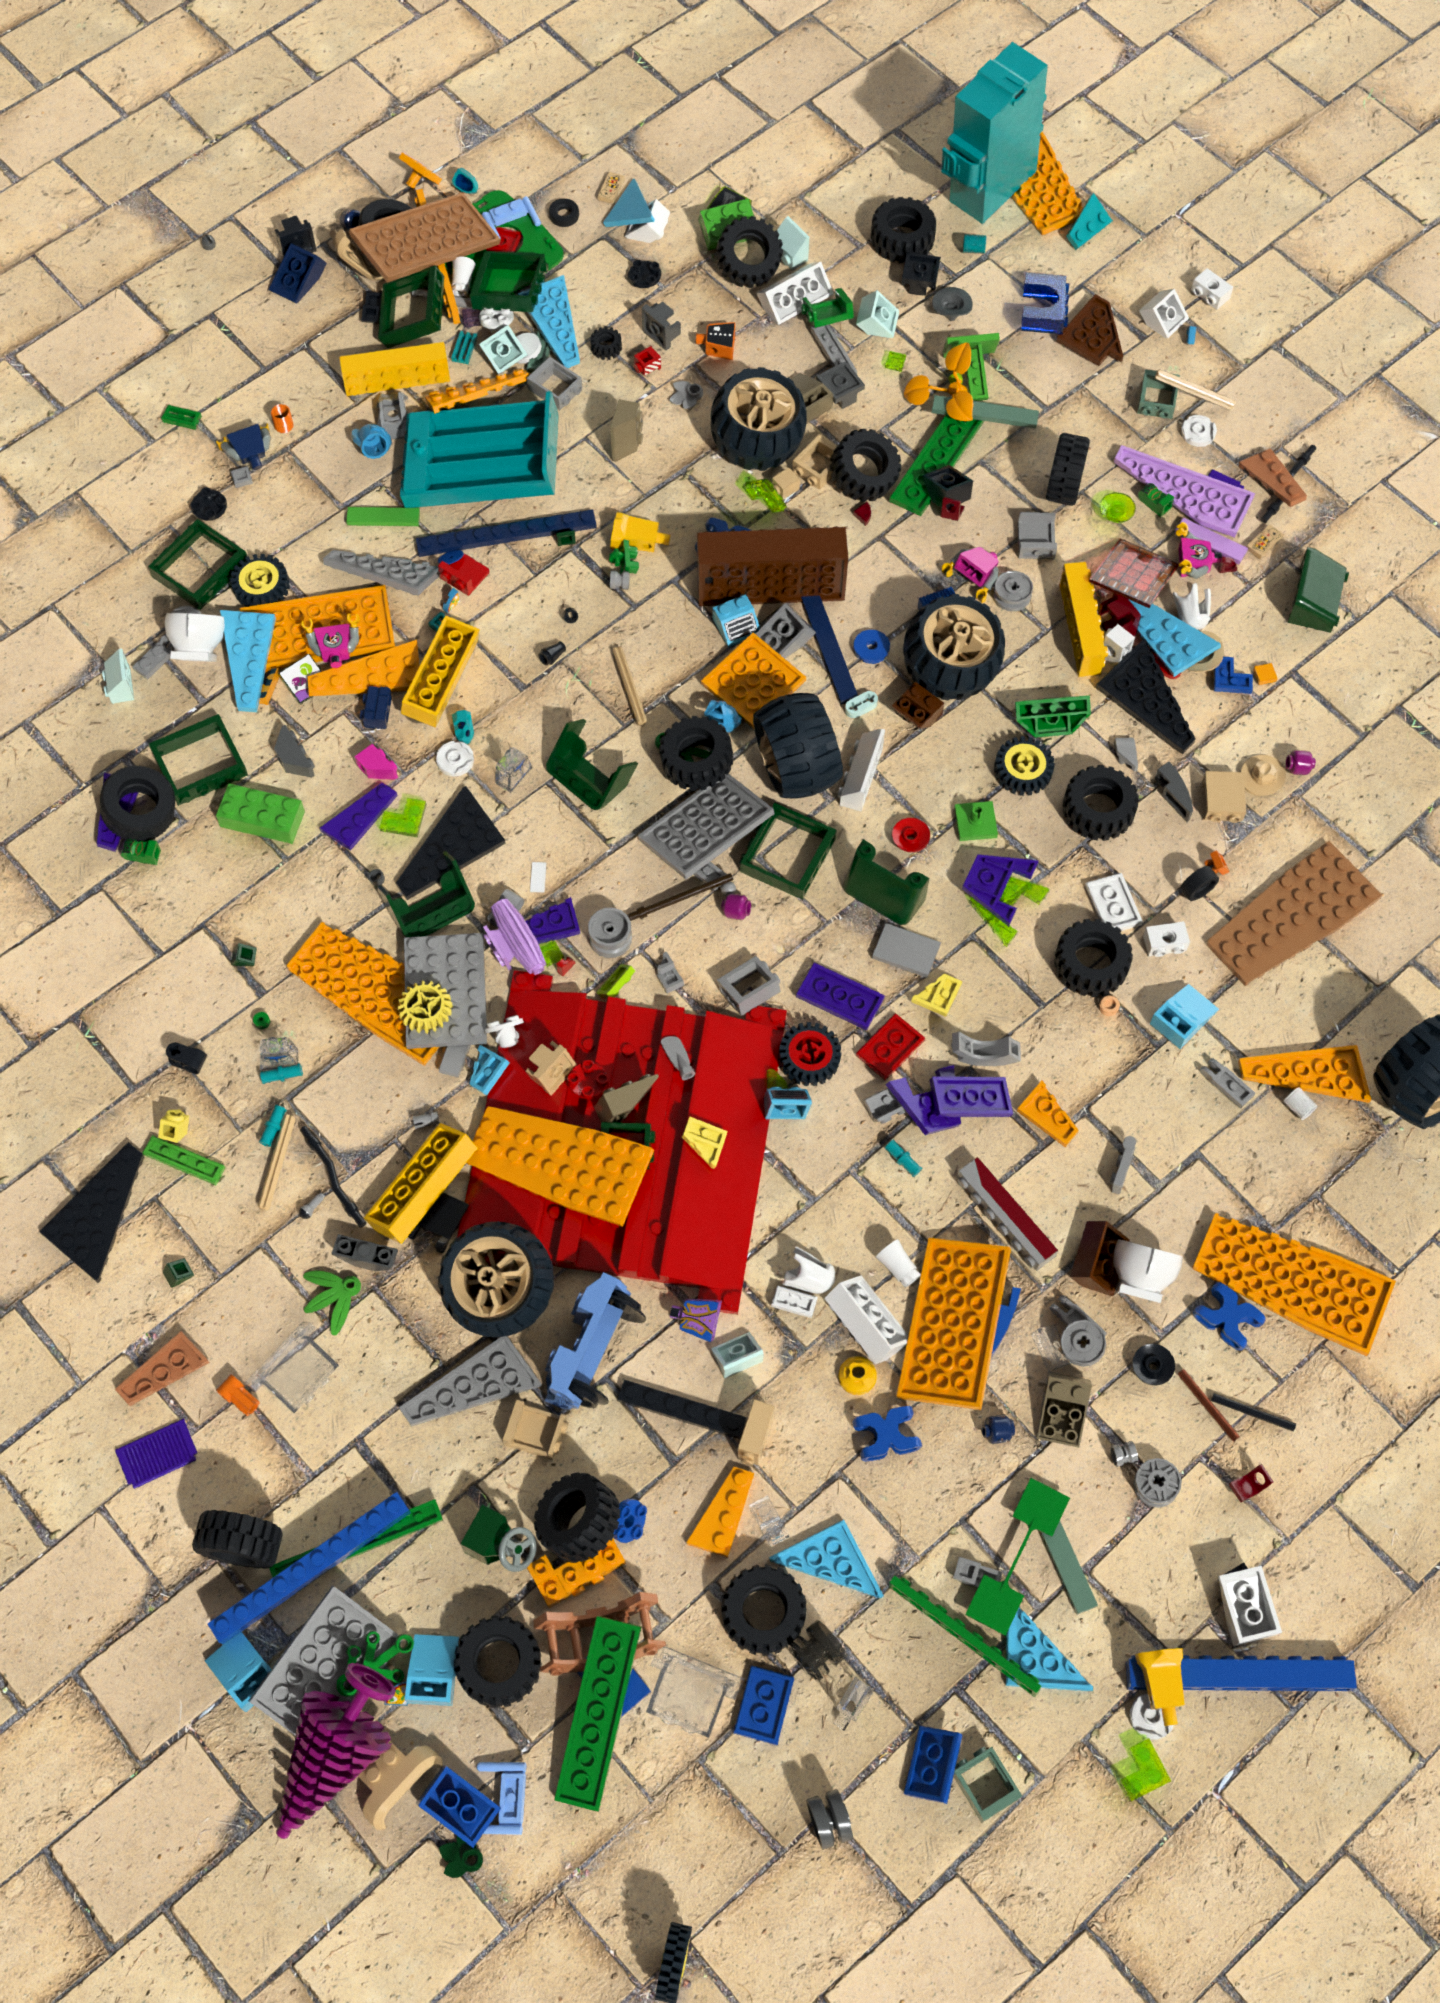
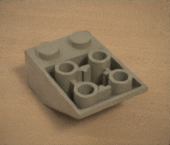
[791,373,833,424]
[594,1074,659,1123]
[1037,1371,1092,1448]

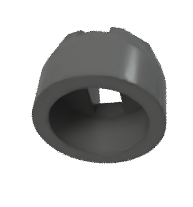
[201,235,216,250]
[368,869,385,886]

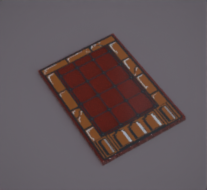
[1088,538,1179,608]

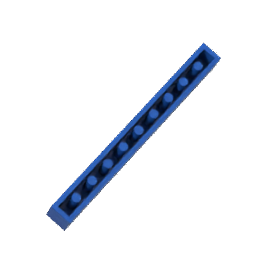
[207,1492,411,1644]
[1125,1655,1357,1691]

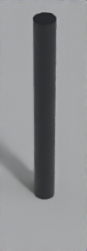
[1211,1393,1296,1432]

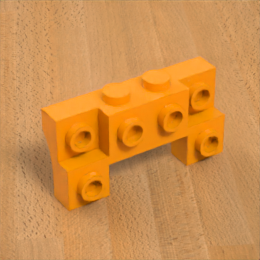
[527,1539,626,1608]

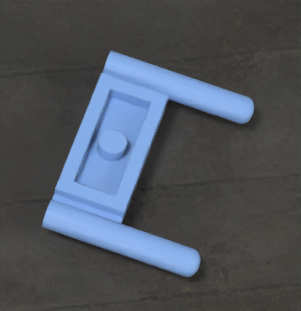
[482,197,541,238]
[477,1762,527,1835]

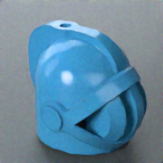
[351,424,392,459]
[704,699,742,733]

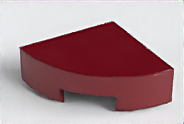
[853,502,871,526]
[1218,557,1237,573]

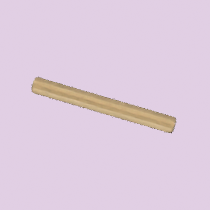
[1155,369,1235,410]
[613,646,647,726]
[258,1115,295,1211]

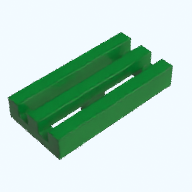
[161,405,202,430]

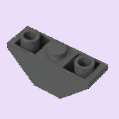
[274,725,315,778]
[331,1234,398,1271]

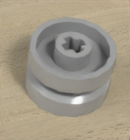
[588,908,632,958]

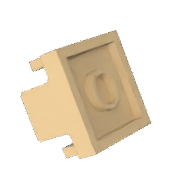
[525,1041,577,1096]

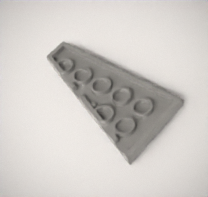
[399,1336,542,1427]

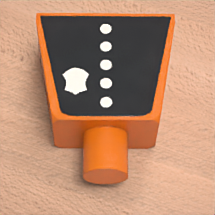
[696,322,735,360]

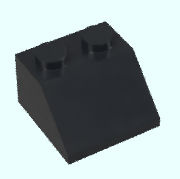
[922,465,973,509]

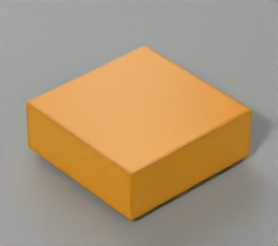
[1253,663,1278,685]

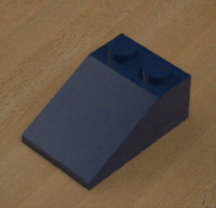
[268,243,327,304]

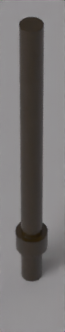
[627,873,733,921]

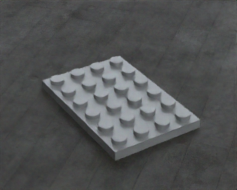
[638,774,775,879]
[404,933,487,1049]
[249,1586,403,1737]

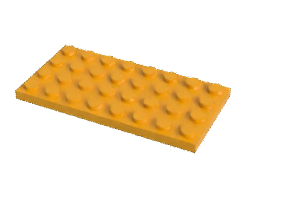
[239,585,395,669]
[897,1238,1011,1410]

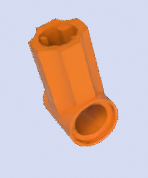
[216,1374,260,1416]

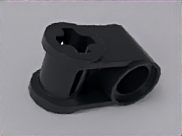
[166,1042,207,1074]

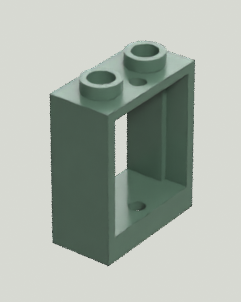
[1137,369,1180,419]
[953,1746,1022,1823]

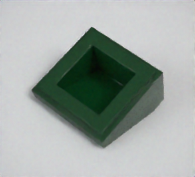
[556,531,576,546]
[231,943,257,966]
[163,1258,194,1288]

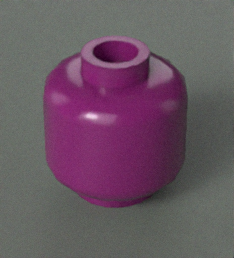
[1285,750,1316,775]
[721,894,751,920]

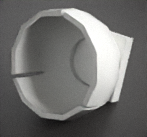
[164,613,225,662]
[1113,1239,1183,1303]

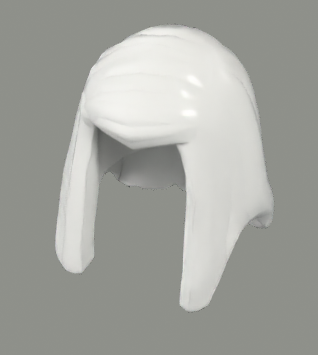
[1173,583,1211,630]
[782,1247,835,1294]

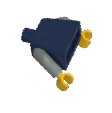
[216,423,271,470]

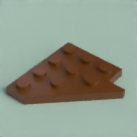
[1056,294,1124,366]

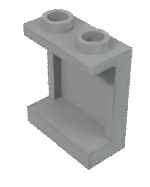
[1018,511,1057,559]

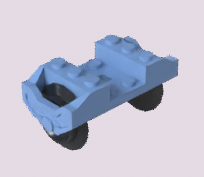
[545,1272,646,1410]

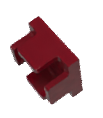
[1098,590,1141,636]

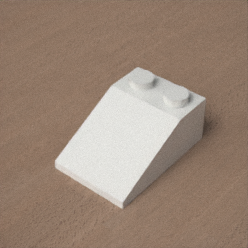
[1218,1566,1282,1646]

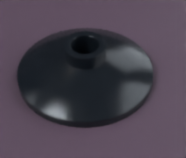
[1132,1344,1175,1386]

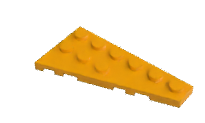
[425,369,529,414]
[307,640,420,696]
[1238,1045,1371,1103]

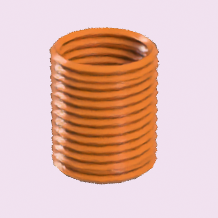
[271,404,294,433]

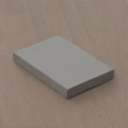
[872,923,941,978]

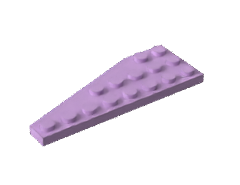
[1114,445,1255,538]

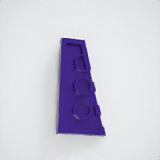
[97,772,139,852]
[320,783,398,851]
[526,897,580,944]

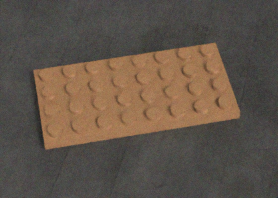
[349,192,501,283]

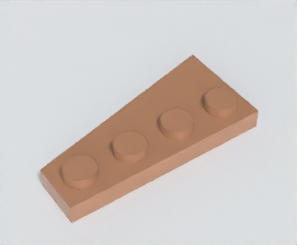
[1239,448,1307,507]
[115,1331,210,1406]

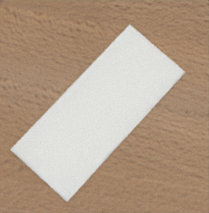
[530,862,546,892]

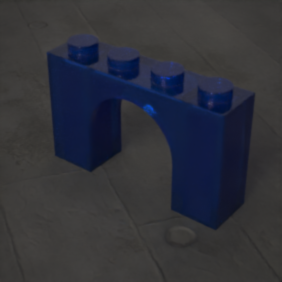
[1021,272,1069,334]

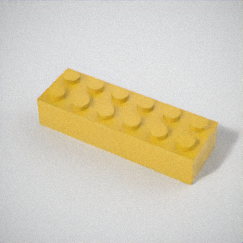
[339,342,450,396]
[1059,562,1108,677]
[401,615,480,728]
[364,1123,478,1244]

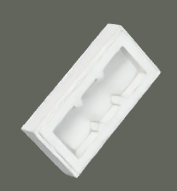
[771,1285,818,1319]

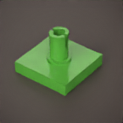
[954,801,998,841]

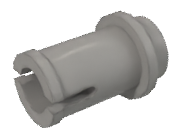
[413,1110,440,1129]

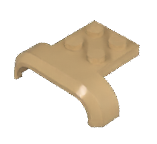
[330,229,384,281]
[358,1741,443,1830]

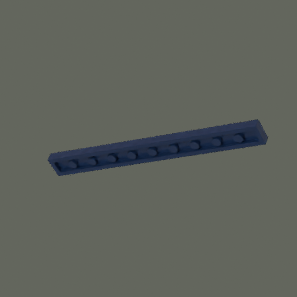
[416,509,597,557]

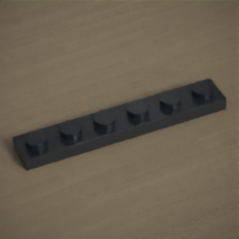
[618,1380,747,1439]

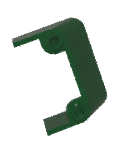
[546,719,638,810]
[377,851,475,938]

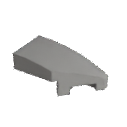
[1114,737,1138,771]
[657,952,685,994]

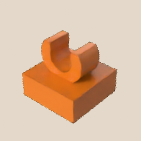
[1204,850,1230,875]

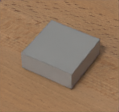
[231,466,253,488]

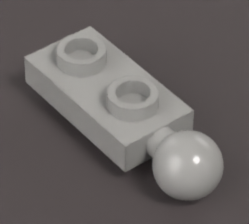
[693,862,736,896]

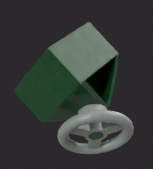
[460,1504,536,1572]

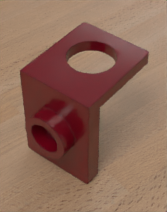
[941,497,965,521]
[1229,1464,1274,1503]

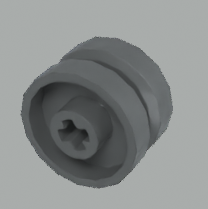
[806,1789,854,1850]

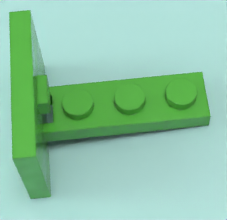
[942,333,1000,401]

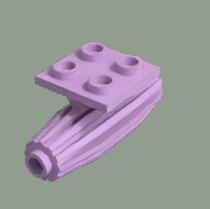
[483,899,546,975]

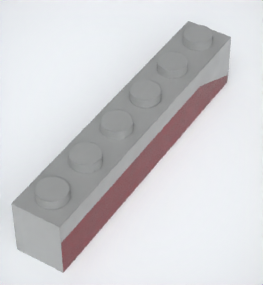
[957,1157,1058,1271]

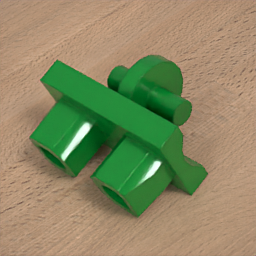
[609,540,639,574]

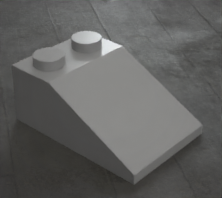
[756,603,816,659]

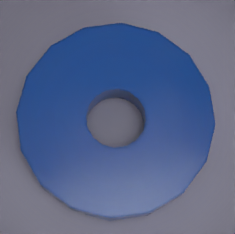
[853,629,890,664]

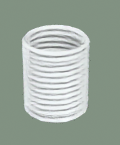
[1284,1087,1317,1120]

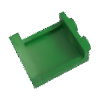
[801,288,854,328]

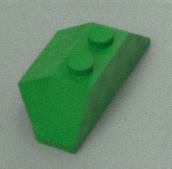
[1015,695,1091,738]

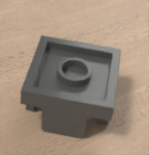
[642,302,681,351]
[816,361,865,409]

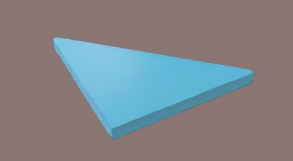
[603,178,655,227]
[769,1520,884,1599]
[1006,1608,1093,1692]

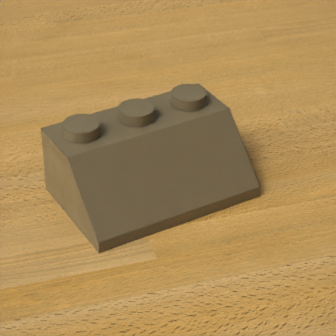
[610,399,643,462]

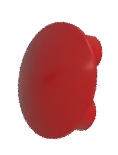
[568,1060,608,1099]

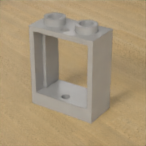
[527,357,582,411]
[717,956,781,1016]

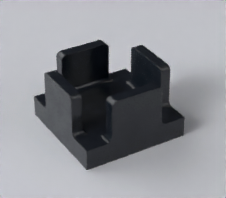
[274,216,317,258]
[902,252,941,296]

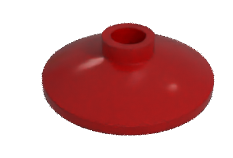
[892,818,930,852]

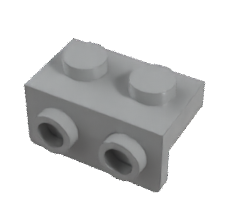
[863,1088,906,1124]

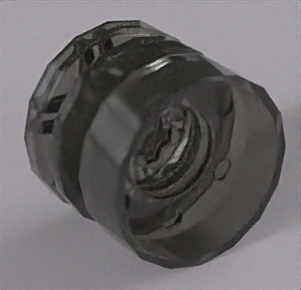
[788,1620,848,1683]

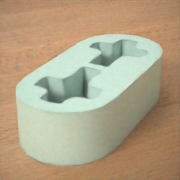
[845,691,878,718]

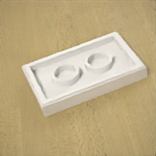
[1085,873,1143,931]

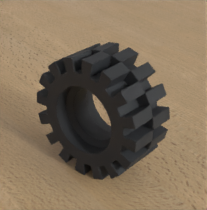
[590,326,622,360]

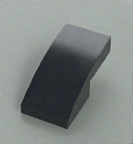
[361,292,382,323]

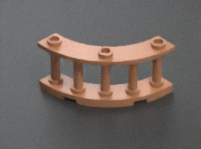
[533,1592,666,1676]

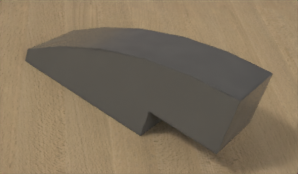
[1155,762,1193,822]

